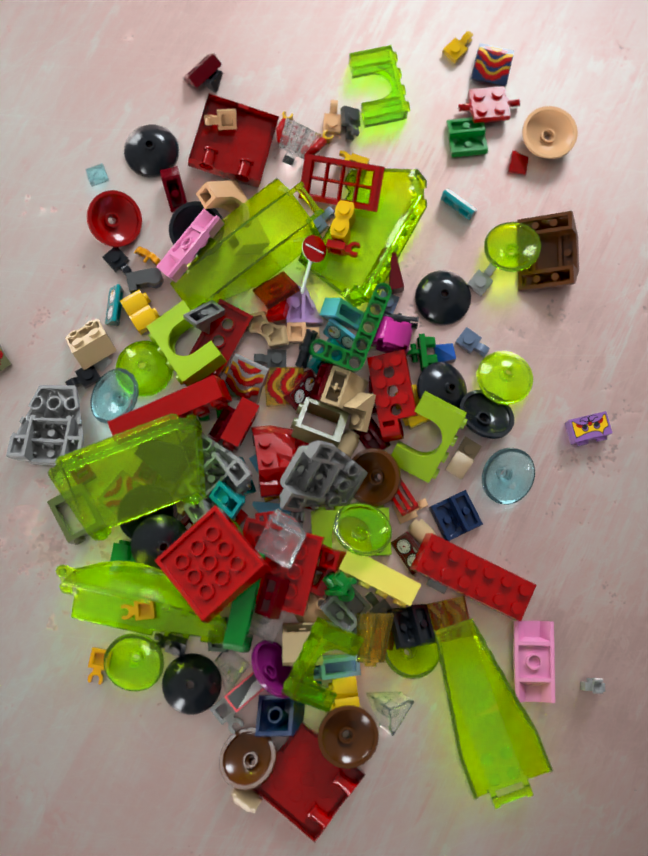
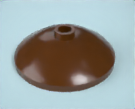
[352,448,401,507]
[317,705,379,769]
[219,727,277,790]

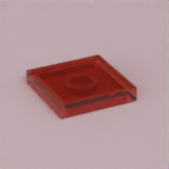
[252,271,300,310]

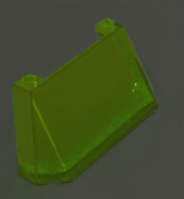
[298,168,427,307]
[48,414,206,541]

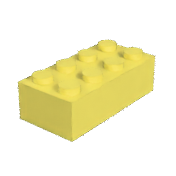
[338,547,421,608]

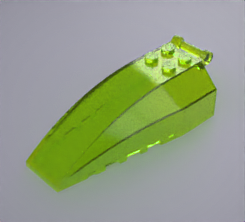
[434,618,553,809]

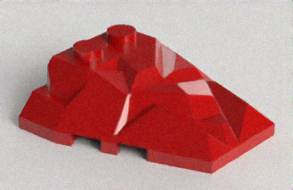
[251,425,309,498]

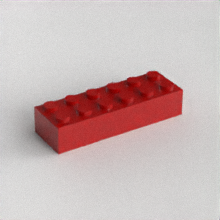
[108,375,232,448]
[410,533,537,621]

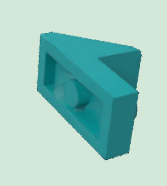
[209,480,245,519]

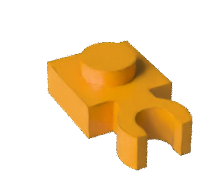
[121,598,157,621]
[88,647,113,685]

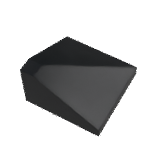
[203,70,223,93]

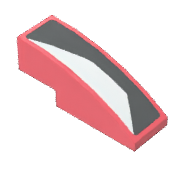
[224,672,264,713]

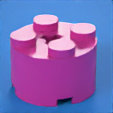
[371,316,413,354]

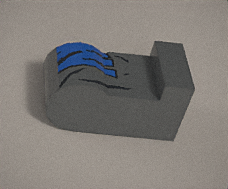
[126,268,164,294]

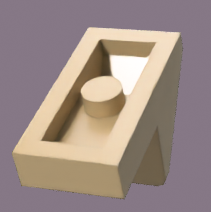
[343,392,376,432]
[445,437,482,479]

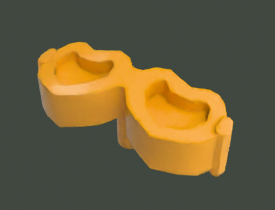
[134,247,161,266]

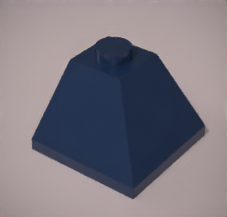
[255,694,305,737]

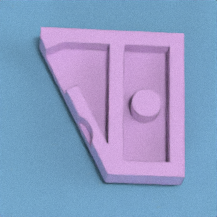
[286,286,323,325]

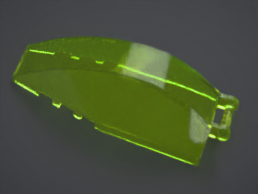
[170,178,325,310]
[56,561,226,644]

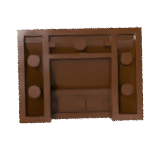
[517,211,579,291]

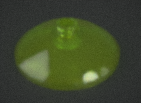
[484,222,541,272]
[116,340,173,397]
[477,351,533,405]
[333,502,392,556]
[382,626,440,679]
[103,633,164,691]

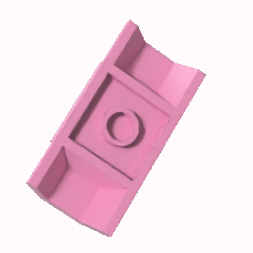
[156,209,224,283]
[513,621,555,703]

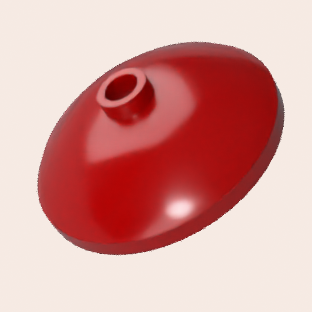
[87,190,142,247]

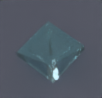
[85,163,109,186]

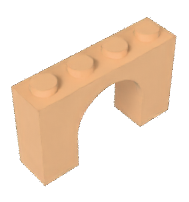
[196,180,273,256]

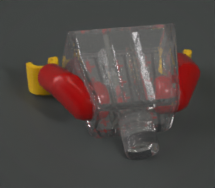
[276,111,333,166]

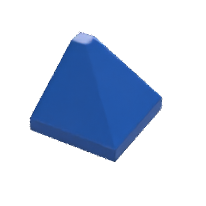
[434,343,456,363]

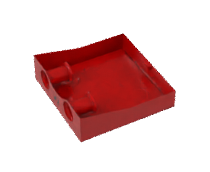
[188,93,279,188]
[155,505,272,623]
[242,517,325,616]
[252,722,365,843]

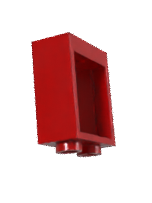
[220,397,260,452]

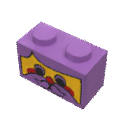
[565,411,612,447]

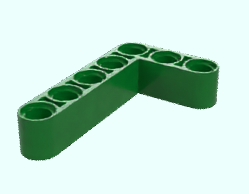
[309,283,392,373]
[223,552,266,653]

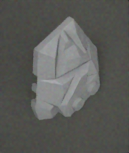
[6,385,84,466]
[178,429,253,524]
[280,440,368,512]

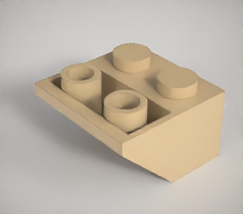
[65,318,117,370]
[320,365,368,416]
[282,622,323,667]

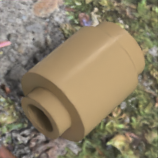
[337,429,360,458]
[408,519,436,544]
[231,788,262,813]

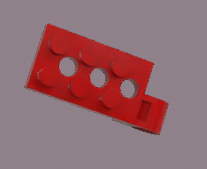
[189,299,254,379]
[367,349,418,443]

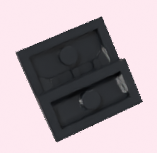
[387,604,437,650]

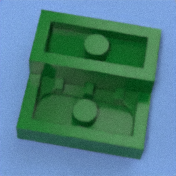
[446,117,488,157]

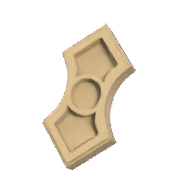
[248,311,289,348]

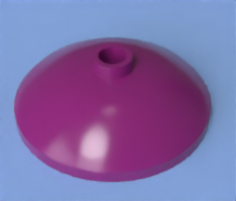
[251,640,298,698]

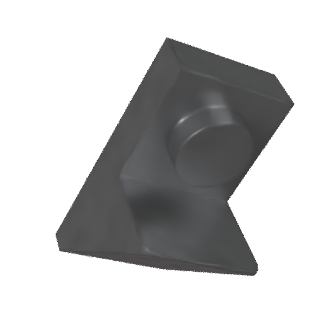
[183,300,225,334]

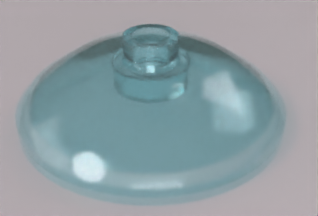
[90,368,139,424]
[482,447,535,505]

